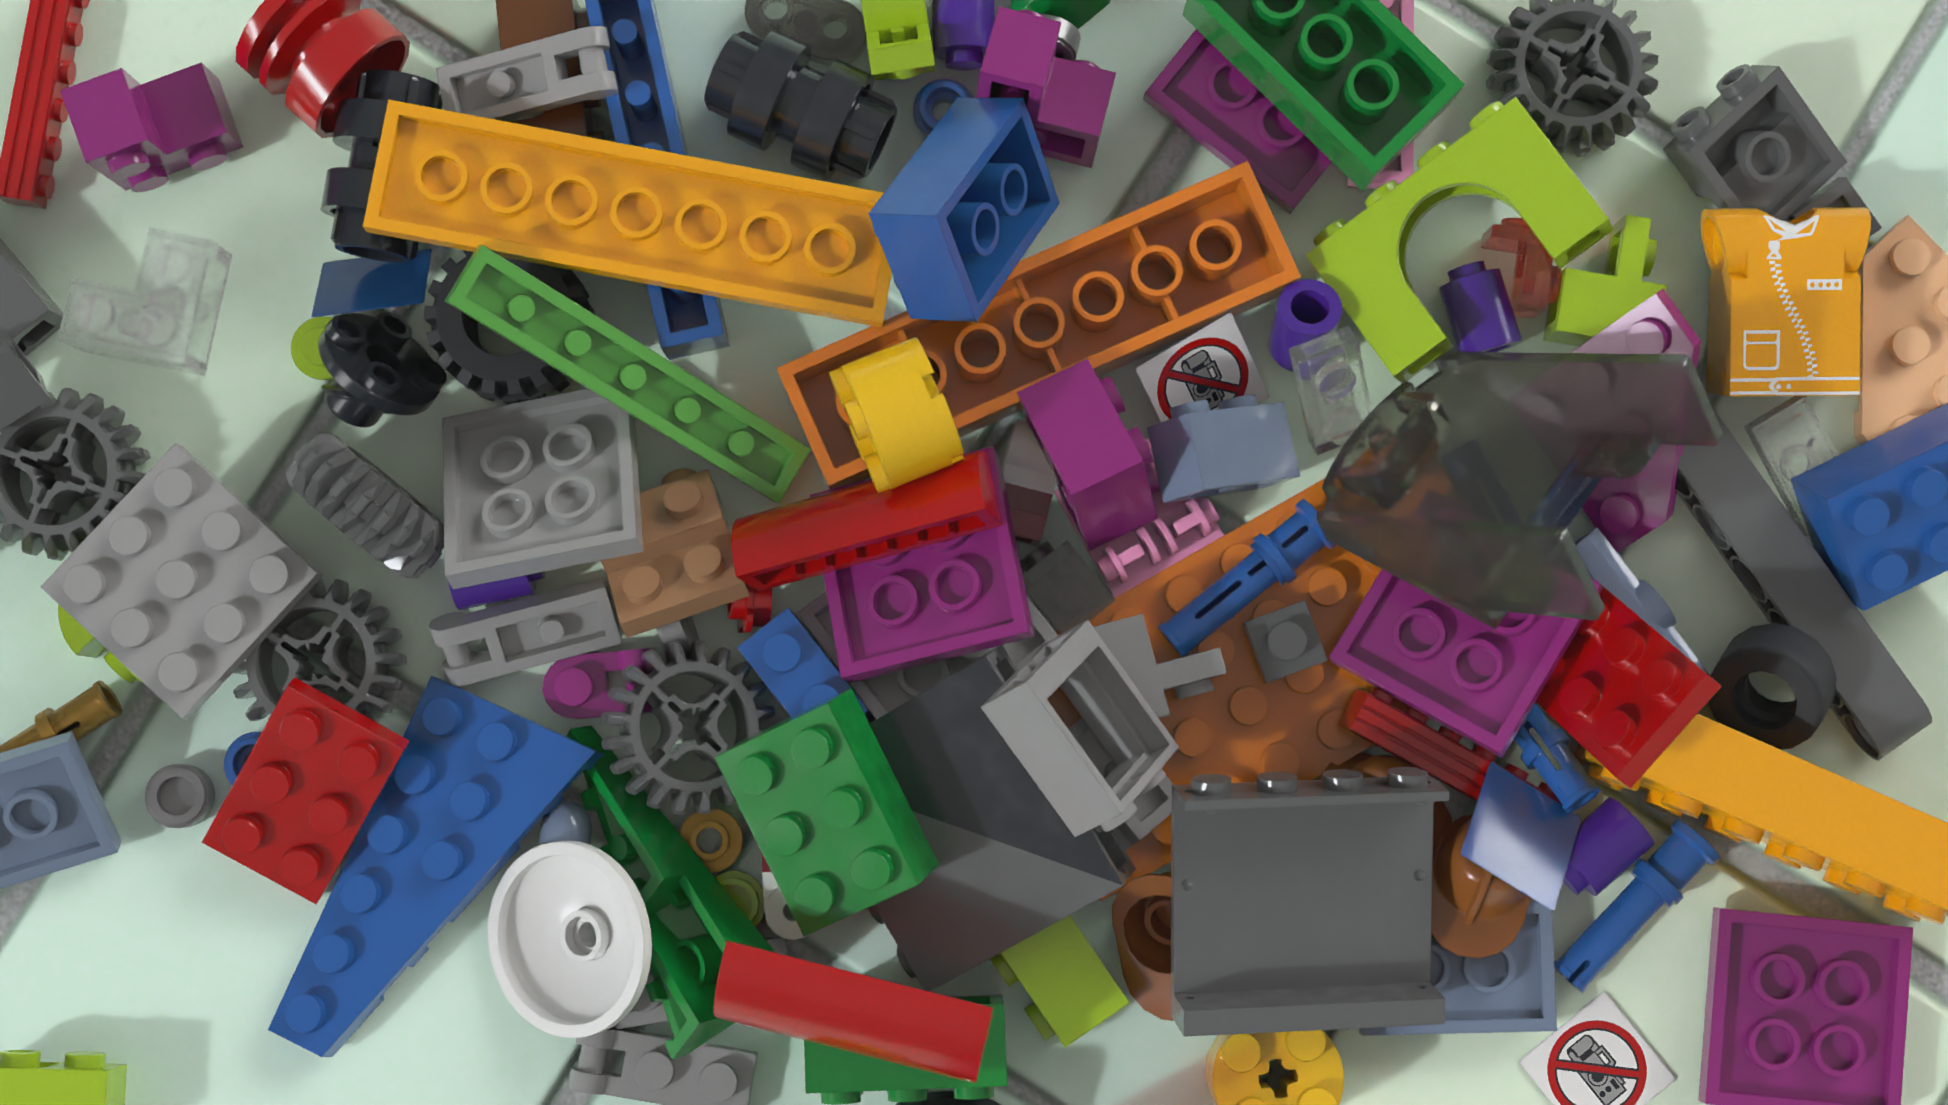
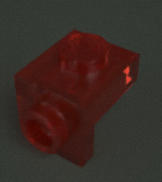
[1481,218,1561,319]

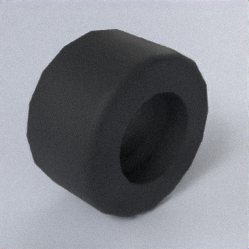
[1708,623,1837,750]

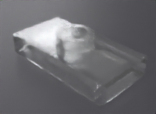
[1743,396,1838,537]

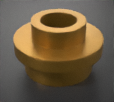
[679,808,743,873]

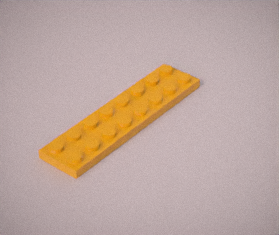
[363,100,892,328]

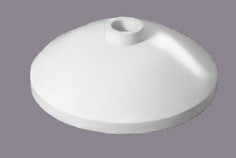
[488,841,652,1038]

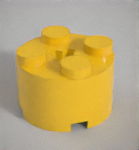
[829,337,964,493]
[1205,1030,1344,1105]

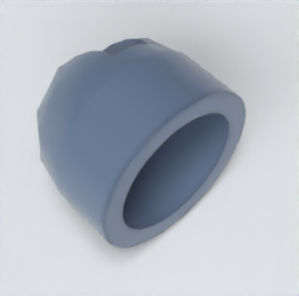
[538,802,592,845]

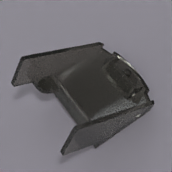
[1316,352,1723,629]

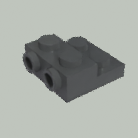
[1663,64,1847,221]

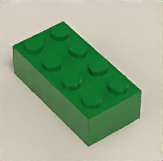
[1182,0,1465,192]

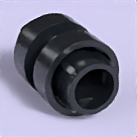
[704,30,897,180]
[320,69,443,263]

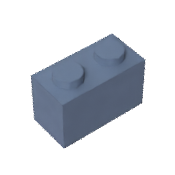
[1147,395,1300,503]

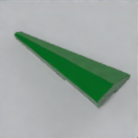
[566,725,776,1059]

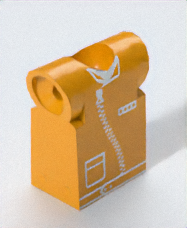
[1700,207,1871,396]

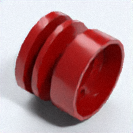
[235,0,410,138]

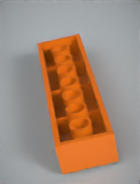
[776,161,1301,489]

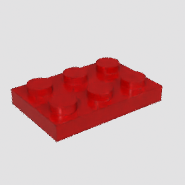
[1536,580,1722,789]
[201,677,410,905]

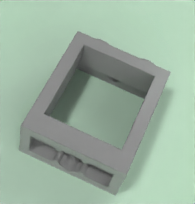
[981,619,1179,837]

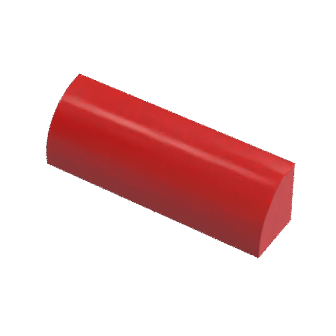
[731,450,1002,592]
[714,941,993,1084]

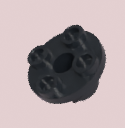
[318,311,447,428]

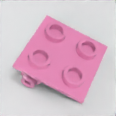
[1053,438,1224,598]

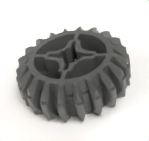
[1486,0,1659,157]
[0,388,151,561]
[285,431,444,579]
[233,578,407,721]
[601,640,775,815]

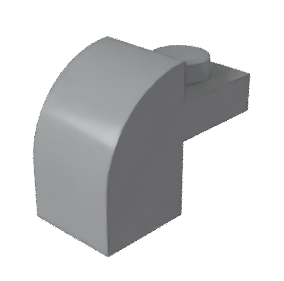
[1093,614,1227,718]

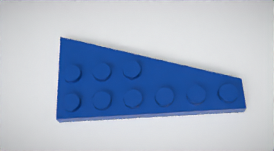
[268,676,604,1057]

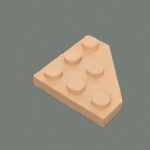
[1854,215,1948,444]

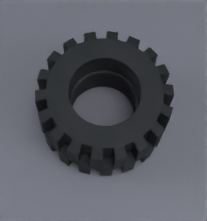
[424,250,595,405]

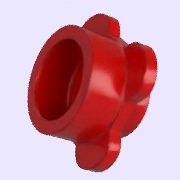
[727,584,772,633]

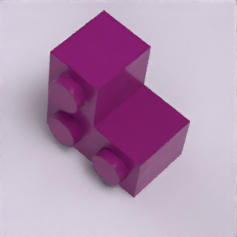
[976,6,1116,168]
[60,62,243,192]
[1017,359,1161,551]

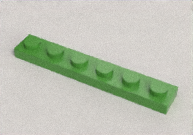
[444,245,811,504]

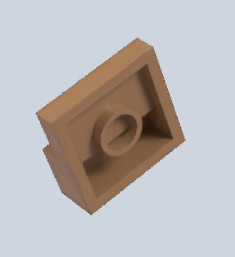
[600,468,750,638]

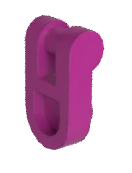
[542,648,656,719]

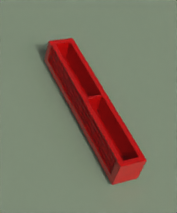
[0,0,90,209]
[1338,688,1562,805]

